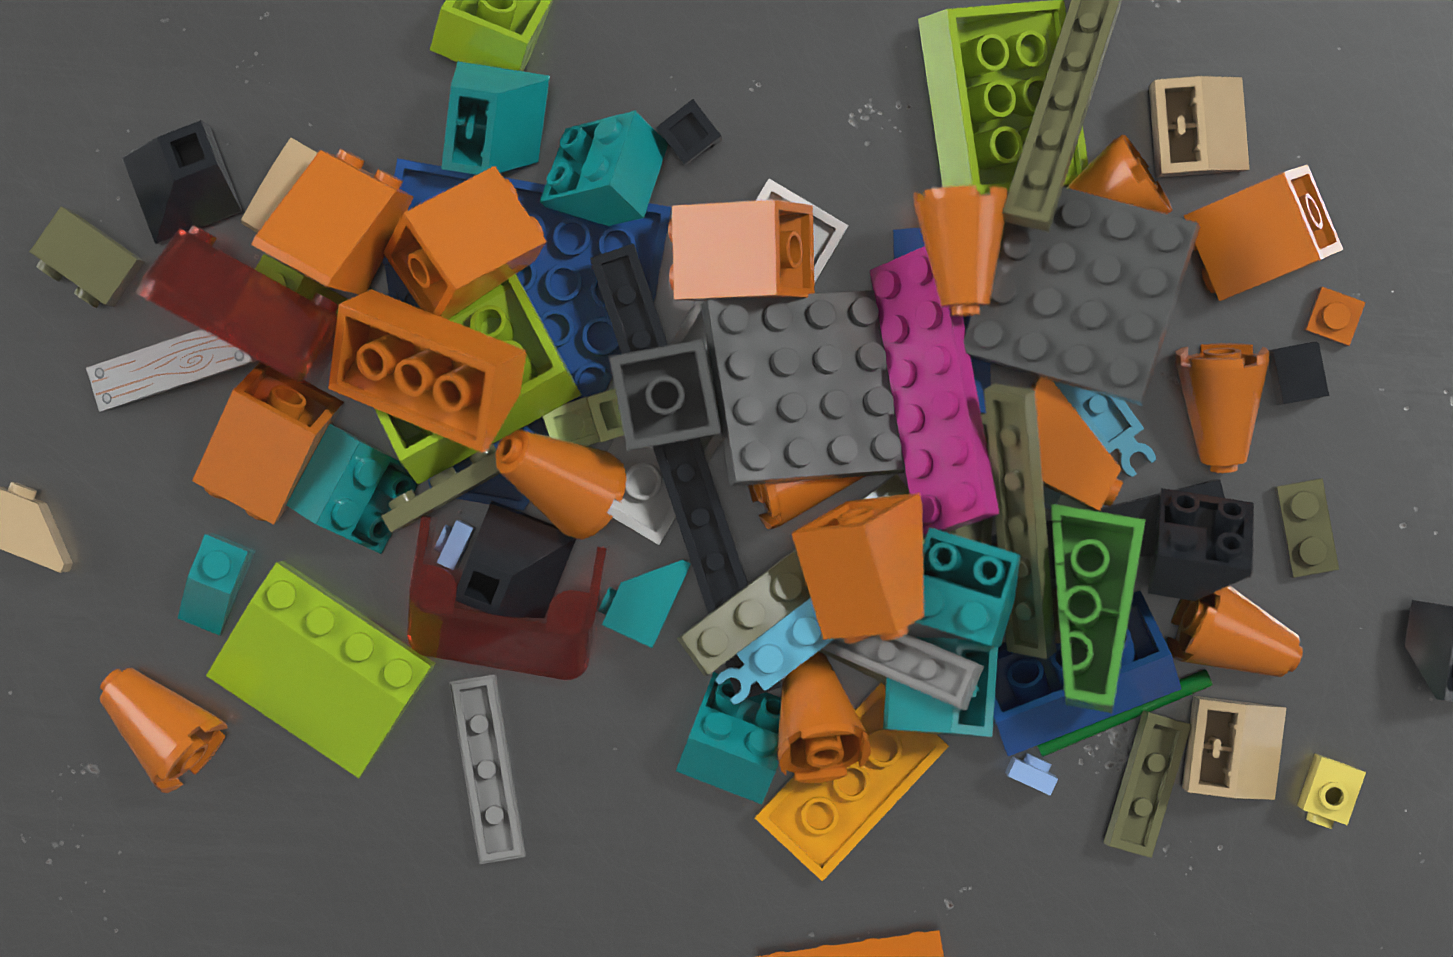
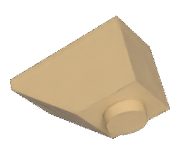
[0,482,73,573]

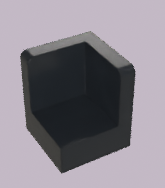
[656,99,722,165]
[1268,341,1329,405]

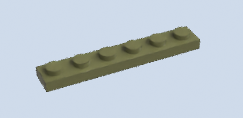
[1002,0,1123,232]
[984,384,1057,659]
[677,474,910,676]

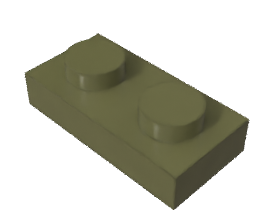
[1275,478,1339,578]

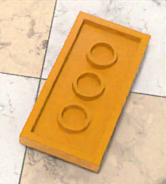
[754,682,949,881]

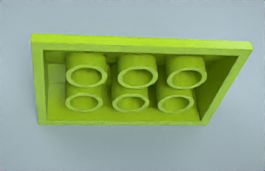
[918,0,1089,195]
[374,274,582,485]
[206,561,436,778]

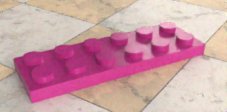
[870,246,999,539]

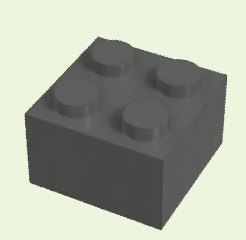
[609,339,721,451]

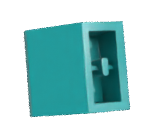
[441,61,550,175]
[540,110,668,226]
[286,423,418,554]
[915,527,1020,646]
[883,637,998,737]
[676,672,781,805]

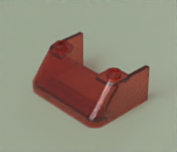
[135,224,339,386]
[407,515,610,680]

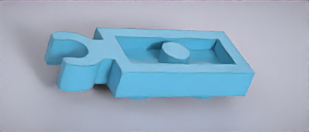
[1053,381,1156,477]
[716,597,834,704]

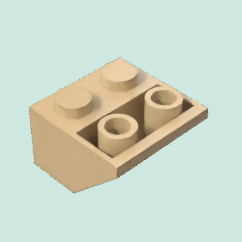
[1149,76,1250,178]
[1182,696,1286,800]

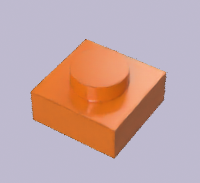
[1303,286,1366,346]

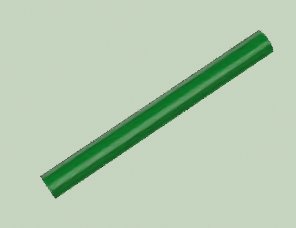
[1037,669,1213,757]

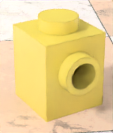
[1296,754,1366,829]

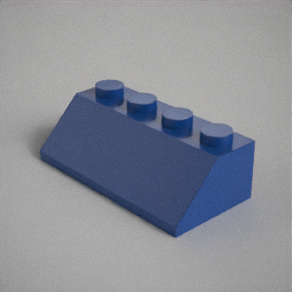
[993,590,1181,756]

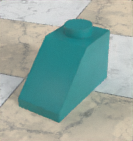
[177,533,256,636]
[598,558,691,648]

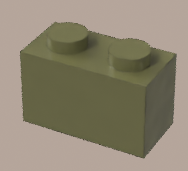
[29,206,145,308]

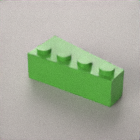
[1051,504,1145,713]

